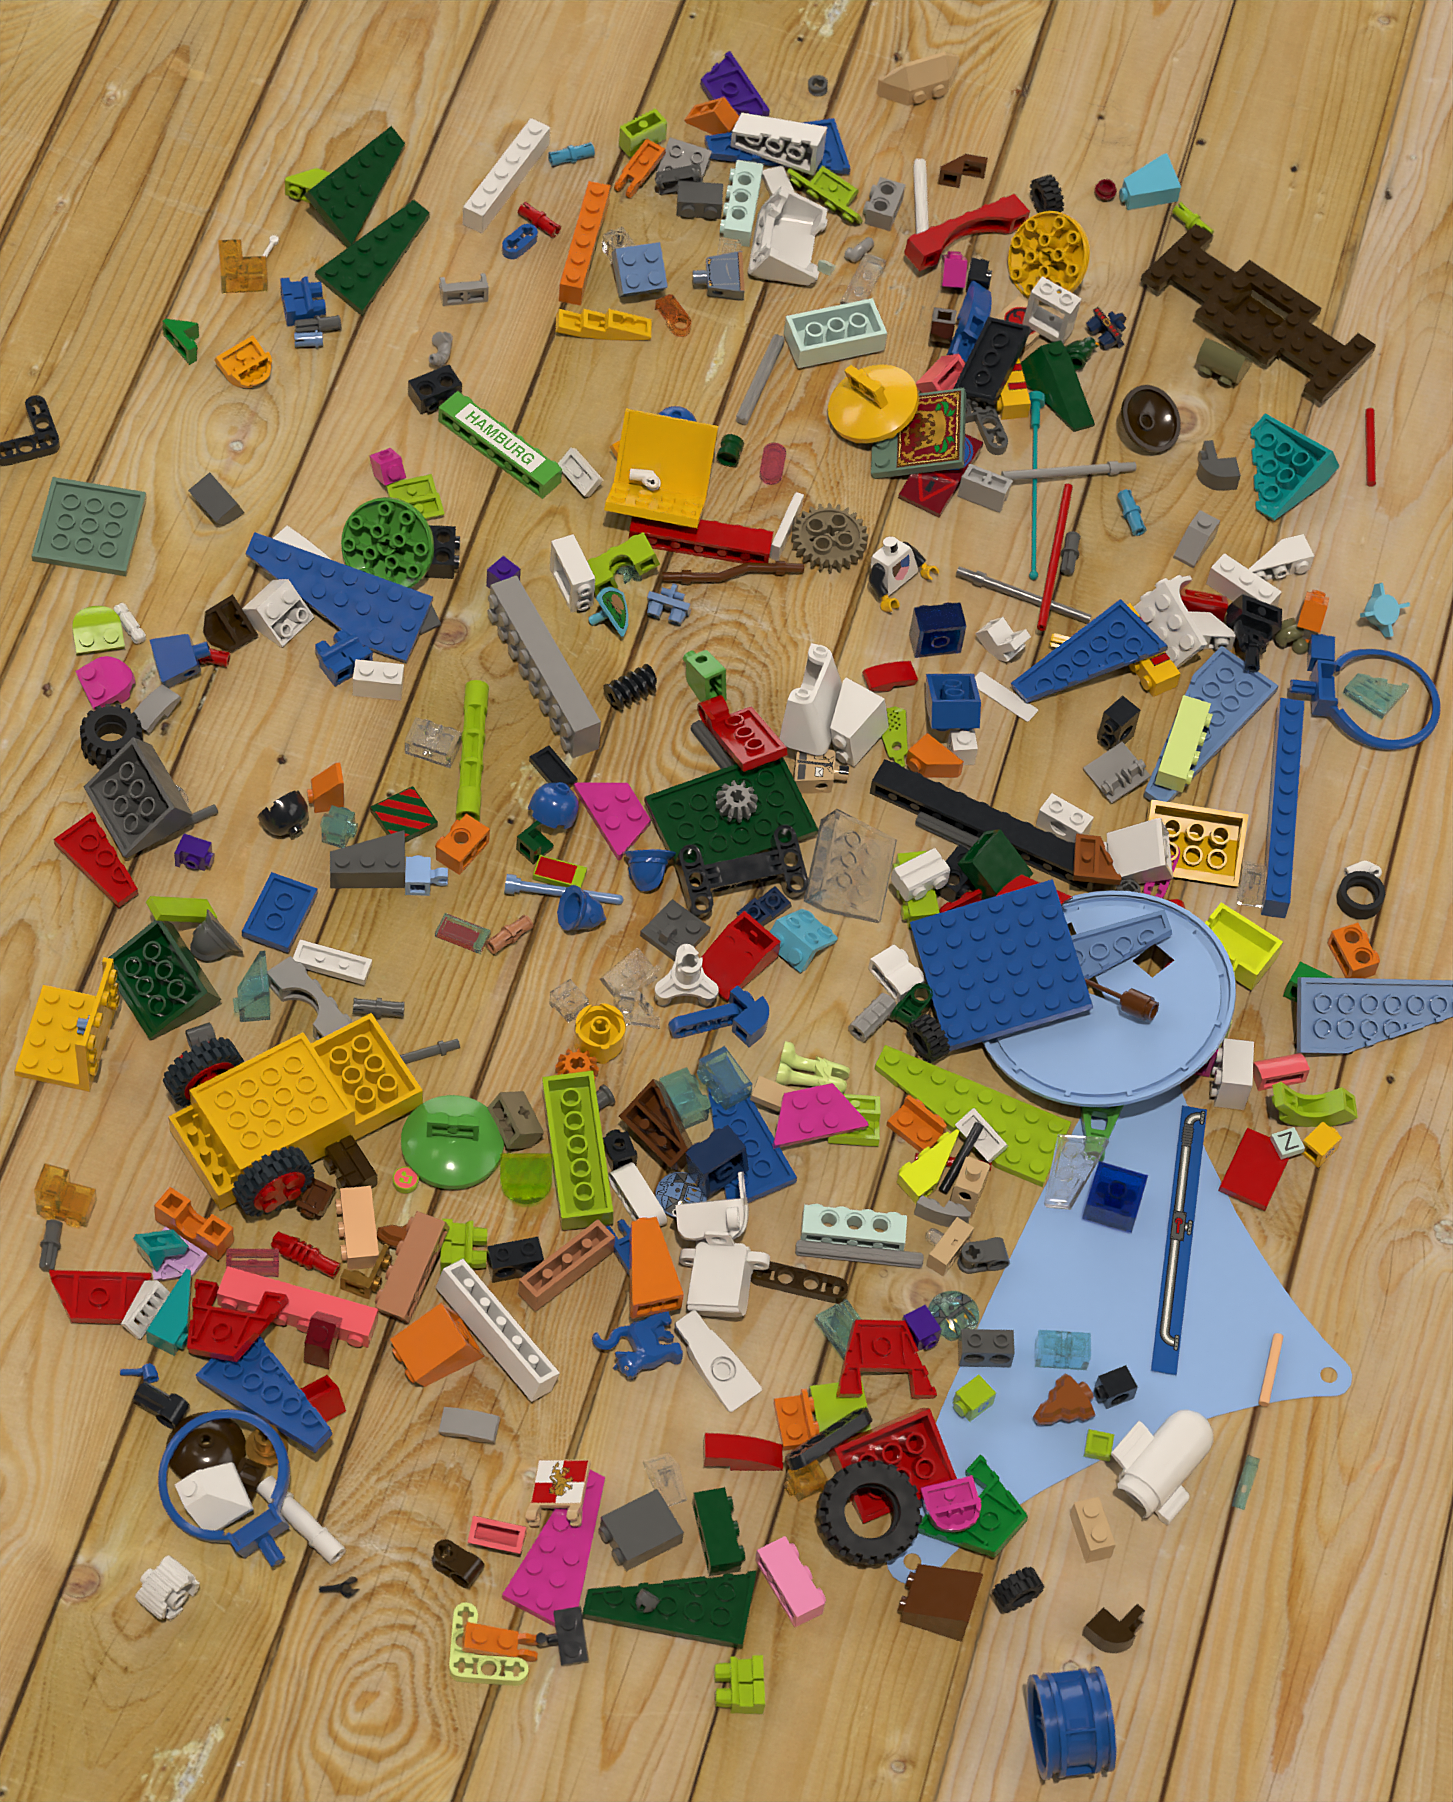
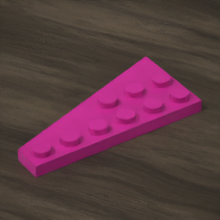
[502,1469,605,1628]

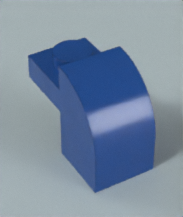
[729,985,769,1048]

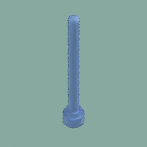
[504,874,624,905]

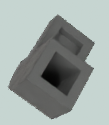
[1196,440,1241,491]

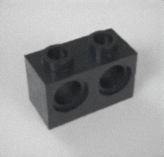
[408,364,462,415]
[425,525,460,579]
[935,844,972,903]
[486,1237,544,1283]

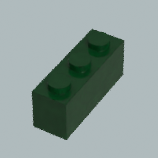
[692,1487,746,1577]

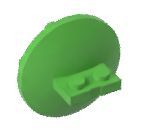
[341,497,434,588]
[401,1095,504,1189]

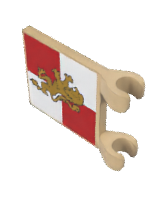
[525,1460,591,1526]

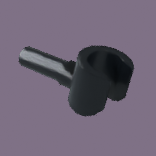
[319,1576,359,1597]

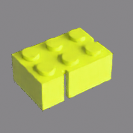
[1205,902,1283,990]

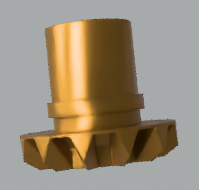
[245,1424,288,1468]

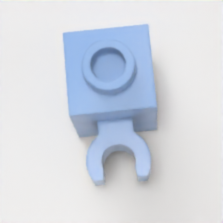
[405,855,448,896]

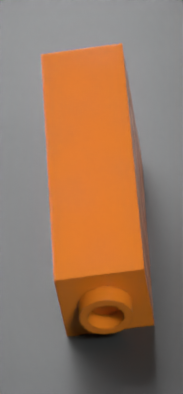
[629,1216,684,1319]

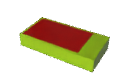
[533,855,587,888]

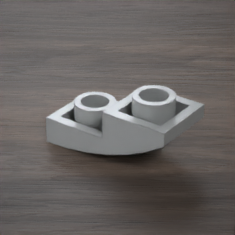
[134,684,182,734]
[914,1195,971,1227]
[438,1407,500,1443]

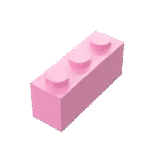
[755,1536,826,1628]

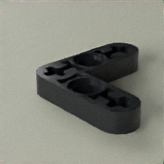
[0,395,60,466]

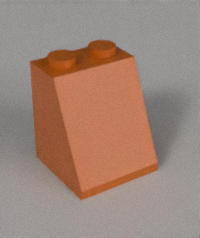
[390,1303,484,1387]

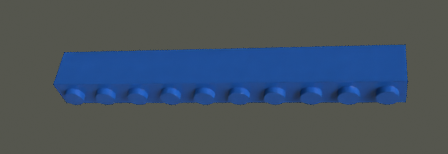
[1261,698,1304,919]

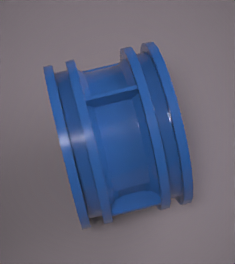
[1027,1666,1116,1780]

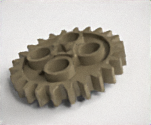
[791,503,868,572]

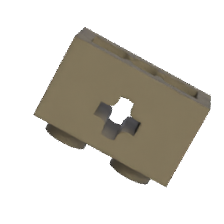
[487,1091,544,1149]

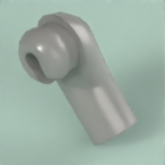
[845,237,874,262]

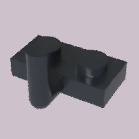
[536,1606,589,1666]

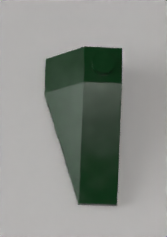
[1020,340,1095,432]

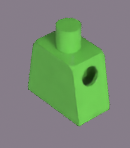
[683,650,727,702]

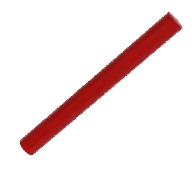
[1365,408,1376,487]

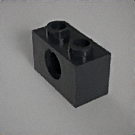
[1097,695,1141,749]

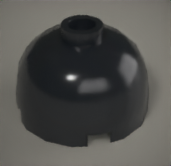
[257,790,308,837]

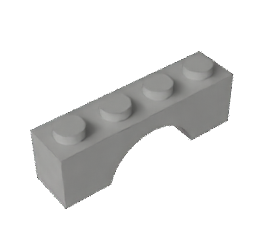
[266,956,353,1041]

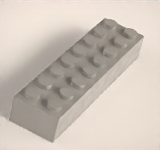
[487,575,601,759]

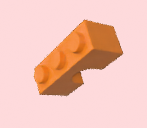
[154,1187,234,1260]

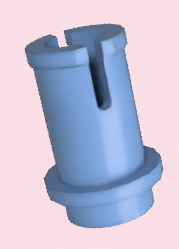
[294,330,323,348]

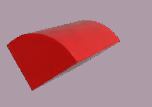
[300,1375,346,1422]

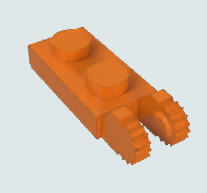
[614,139,666,198]
[461,1622,539,1662]

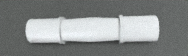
[257,1476,346,1564]

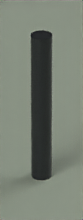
[939,1121,984,1194]

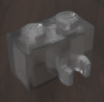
[405,717,461,768]

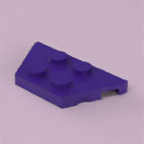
[700,51,770,117]

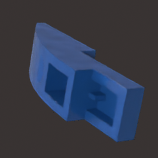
[947,281,992,364]

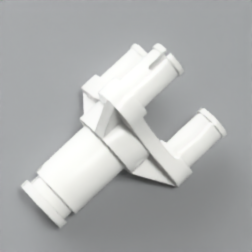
[654,944,719,1007]

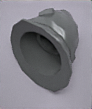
[190,909,243,961]

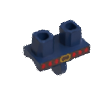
[1086,307,1126,350]

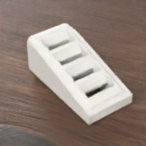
[121,1281,170,1339]

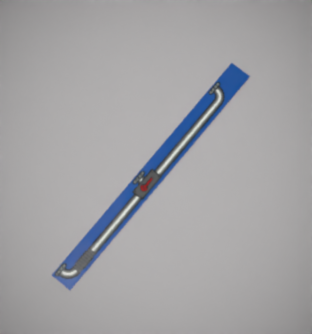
[1151,1105,1207,1375]

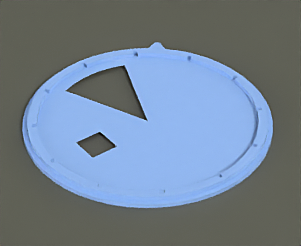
[983,890,1236,1107]

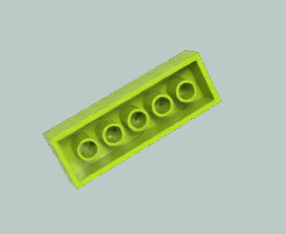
[542,1071,613,1230]

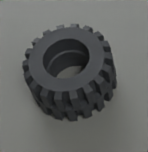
[80,703,143,769]

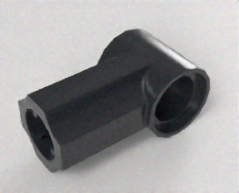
[133,1381,190,1429]

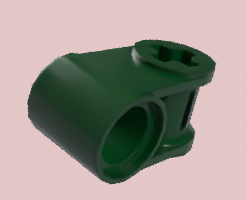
[890,983,933,1027]

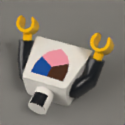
[869,537,939,612]

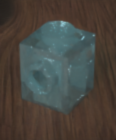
[320,805,358,848]

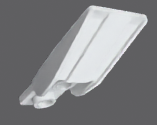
[675,1310,762,1412]

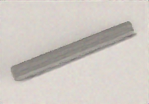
[736,334,785,425]
[795,1240,924,1268]

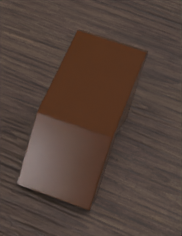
[938,154,988,188]

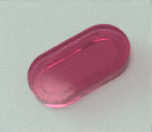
[759,443,786,485]

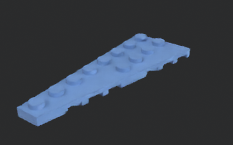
[1071,909,1172,979]

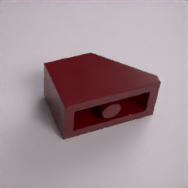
[304,1311,342,1369]

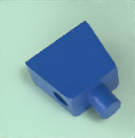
[149,634,211,688]

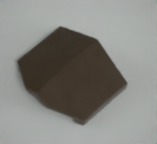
[203,594,258,652]

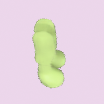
[775,1041,850,1093]

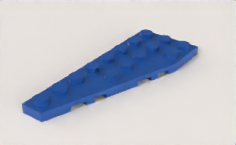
[246,532,433,664]

